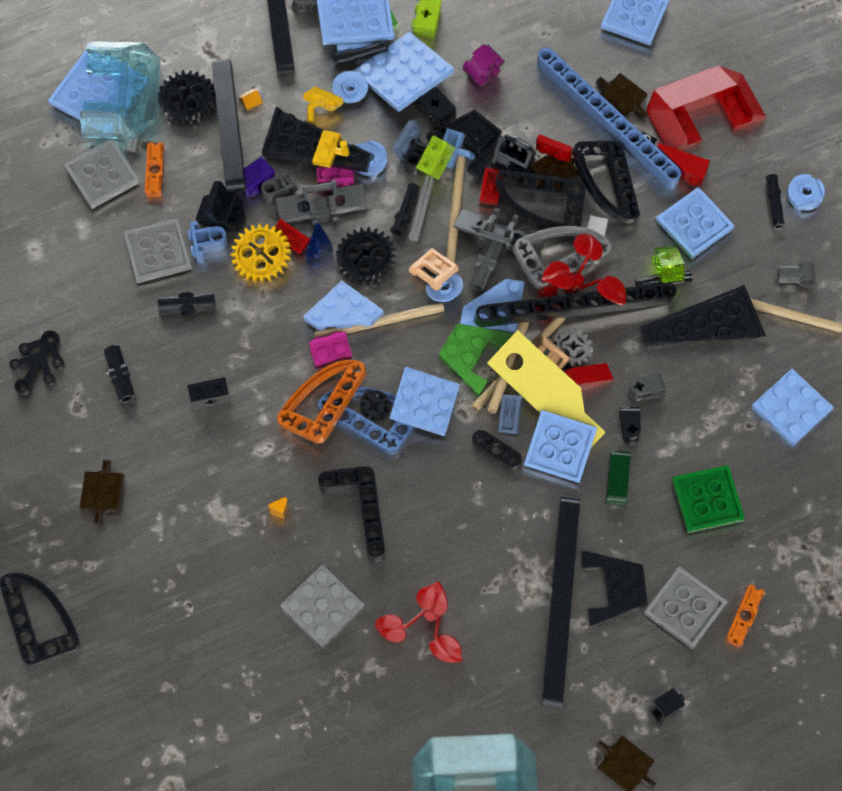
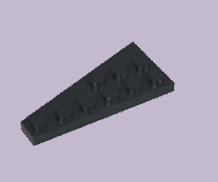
[261,106,372,173]
[639,285,767,345]

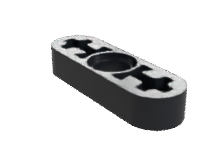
[472,430,522,470]

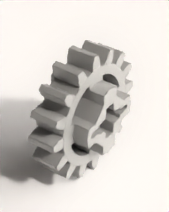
[553,328,594,369]

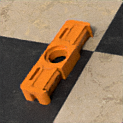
[145,142,165,197]
[726,585,765,647]

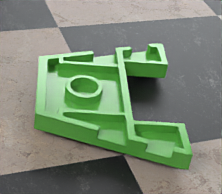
[439,323,513,397]

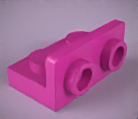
[317,167,354,192]
[309,331,353,369]

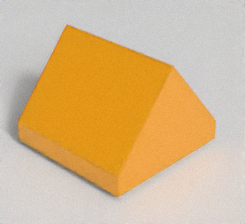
[238,89,263,111]
[268,497,288,519]

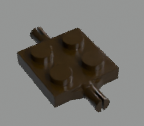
[596,73,648,119]
[529,155,580,196]
[79,460,125,525]
[595,735,657,791]

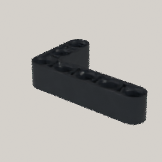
[318,466,385,563]

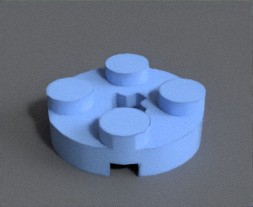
[356,140,387,177]
[787,174,825,210]

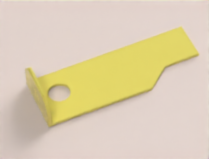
[487,330,606,448]

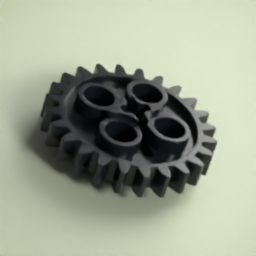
[158,70,216,125]
[336,227,396,285]

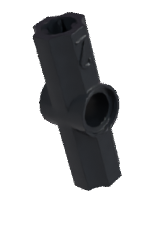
[158,292,216,316]
[104,345,135,403]

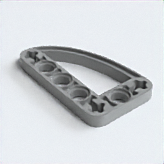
[512,226,611,289]

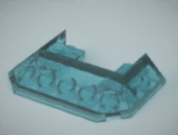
[80,41,161,139]
[412,734,538,791]

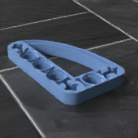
[318,386,415,454]

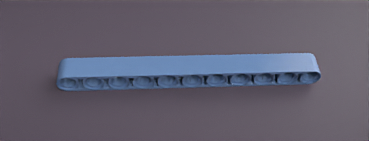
[537,47,681,189]

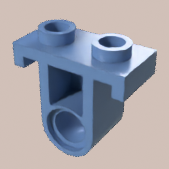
[187,221,227,263]

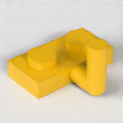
[303,86,343,124]
[312,130,350,168]

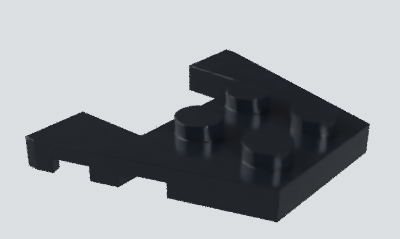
[426,110,502,180]
[581,551,648,628]

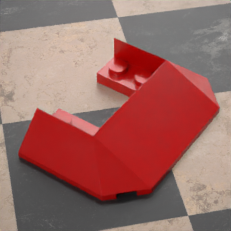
[646,65,766,151]

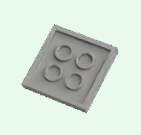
[64,139,140,209]
[124,218,192,283]
[280,565,365,648]
[644,567,728,650]

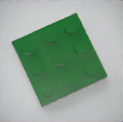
[672,465,745,534]

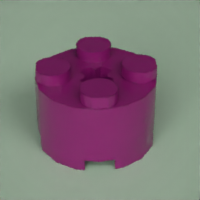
[463,44,505,87]

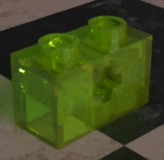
[651,245,685,283]

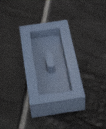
[392,120,422,161]
[498,394,523,435]

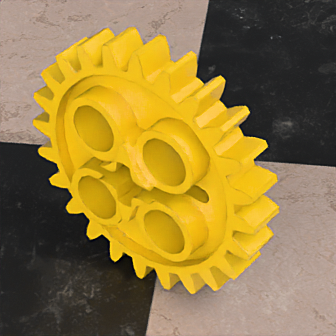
[231,223,292,284]

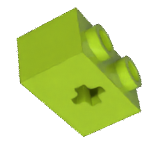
[411,0,442,40]
[416,135,456,180]

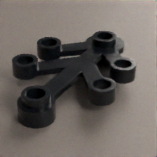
[9,330,65,396]

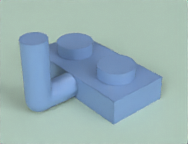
[443,129,477,169]

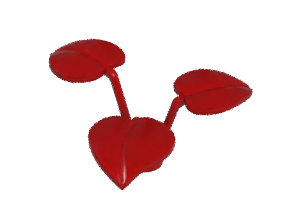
[541,233,626,306]
[374,581,463,663]

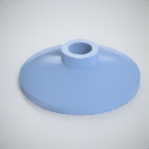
[332,71,368,103]
[426,273,463,302]

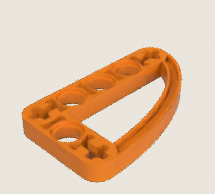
[277,360,367,443]

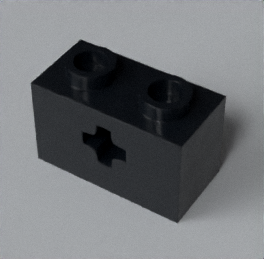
[416,86,456,128]
[187,377,231,411]
[649,688,685,726]

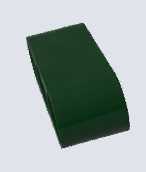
[606,450,631,506]

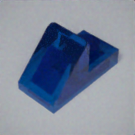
[305,223,333,265]

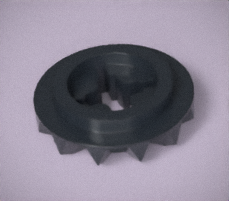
[360,390,390,421]

